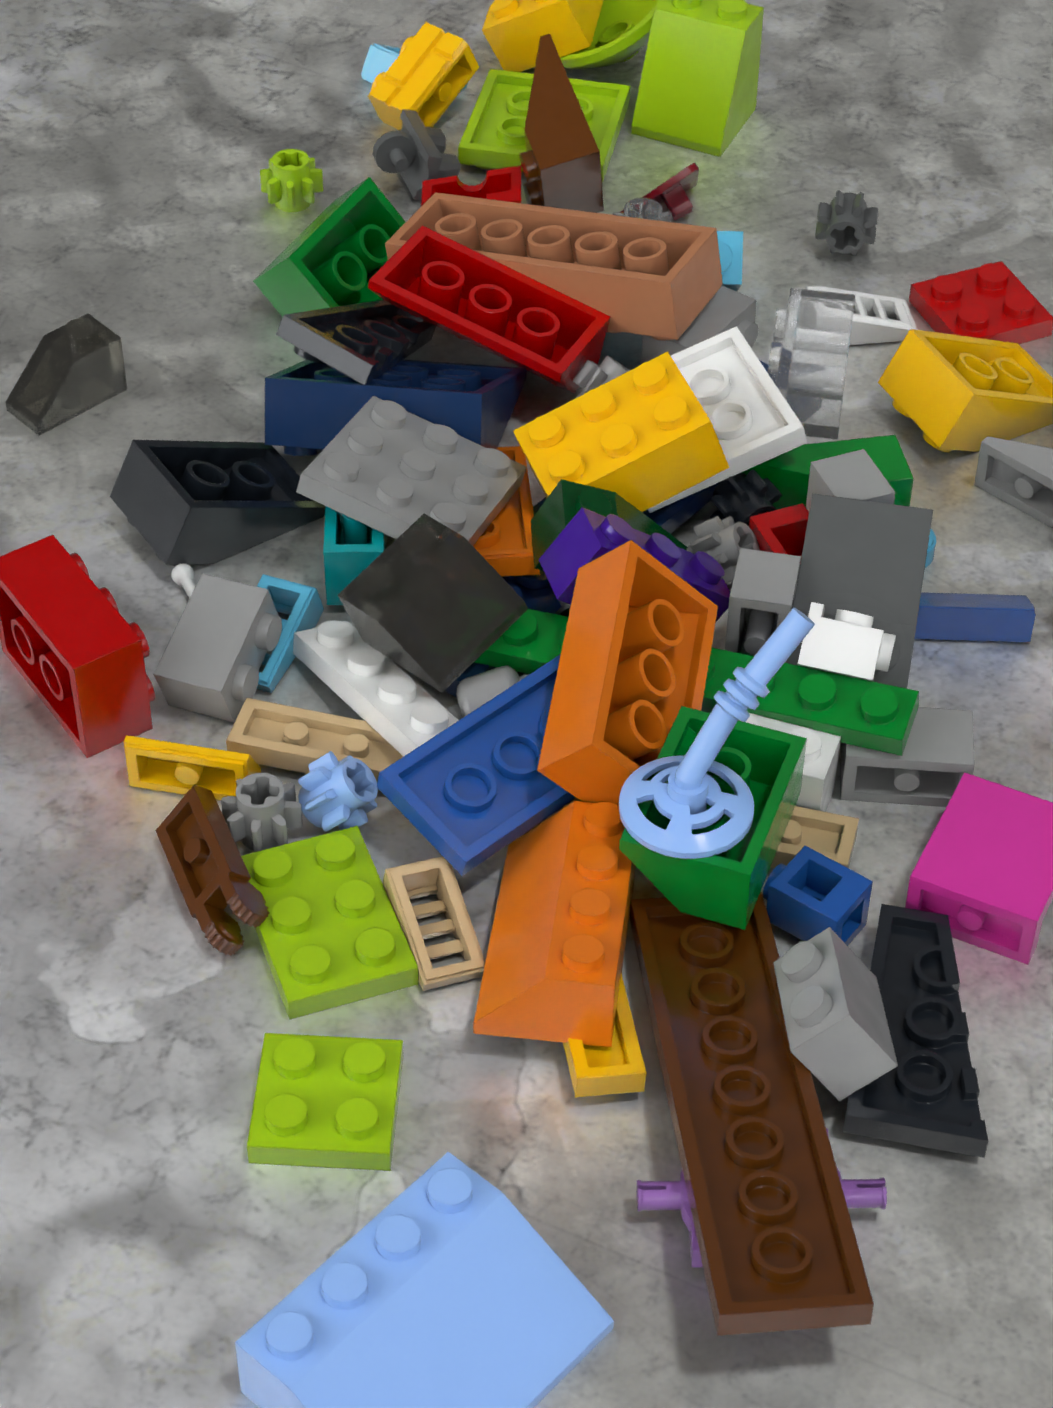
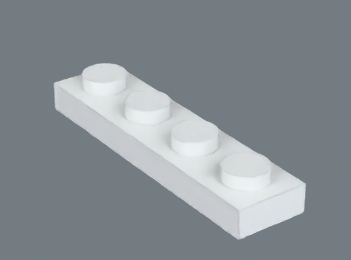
[293,620,459,757]

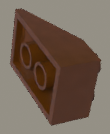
[519,34,604,213]

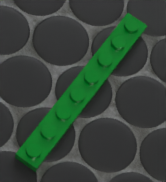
[424,591,919,756]

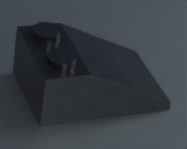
[110,440,325,566]

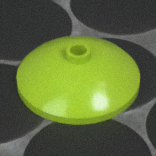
[560,0,661,70]

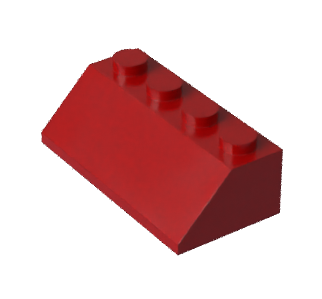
[368,225,611,394]

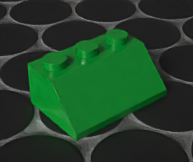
[253,177,406,317]
[619,706,807,930]

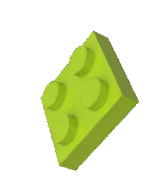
[247,1033,403,1171]

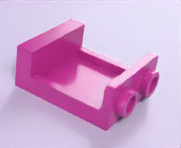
[905,772,1053,965]

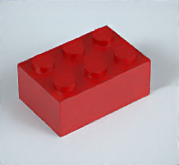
[0,535,155,758]

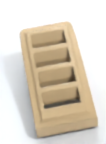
[382,856,485,991]

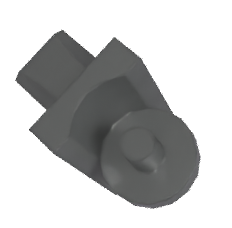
[373,109,461,200]

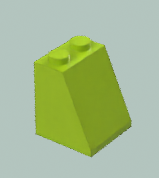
[631,0,764,157]

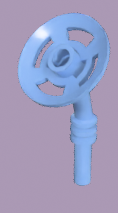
[619,608,815,859]

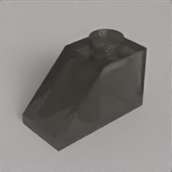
[6,313,127,436]

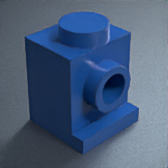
[763,846,873,946]

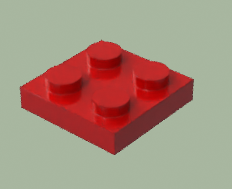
[909,261,1053,344]

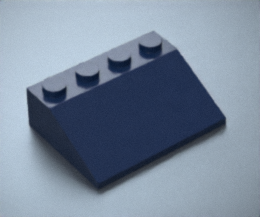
[265,359,527,456]

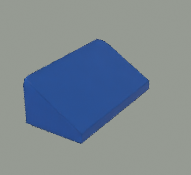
[914,592,1036,642]

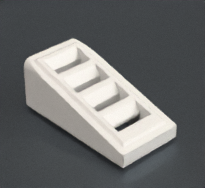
[803,286,917,348]

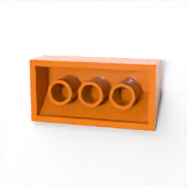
[537,540,718,805]
[473,801,636,1047]

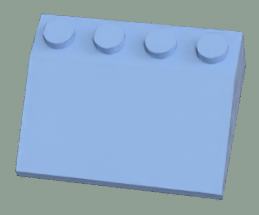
[235,1152,614,1408]

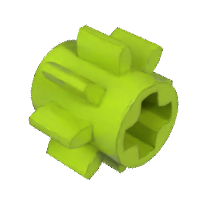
[260,149,323,212]

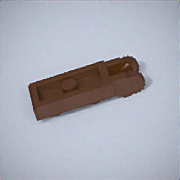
[155,784,270,956]

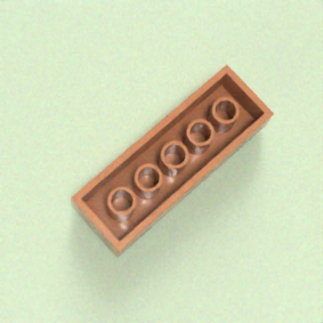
[385,192,723,340]

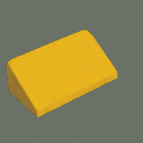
[123,735,261,800]

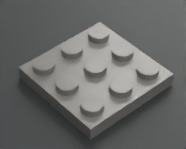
[296,396,527,567]

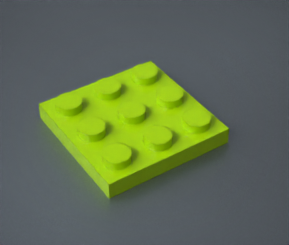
[458,69,630,182]

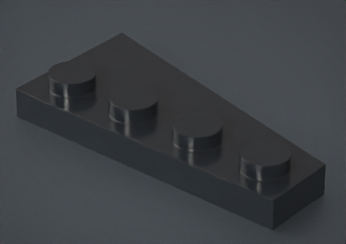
[276,299,437,385]
[843,904,988,1158]

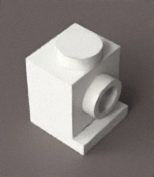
[798,602,896,681]

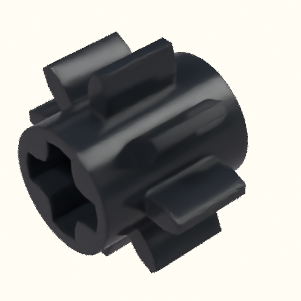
[709,470,782,526]

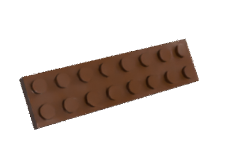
[630,892,874,1336]

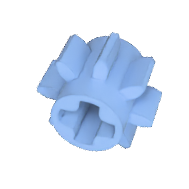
[298,751,378,832]

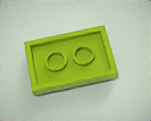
[241,826,419,1020]

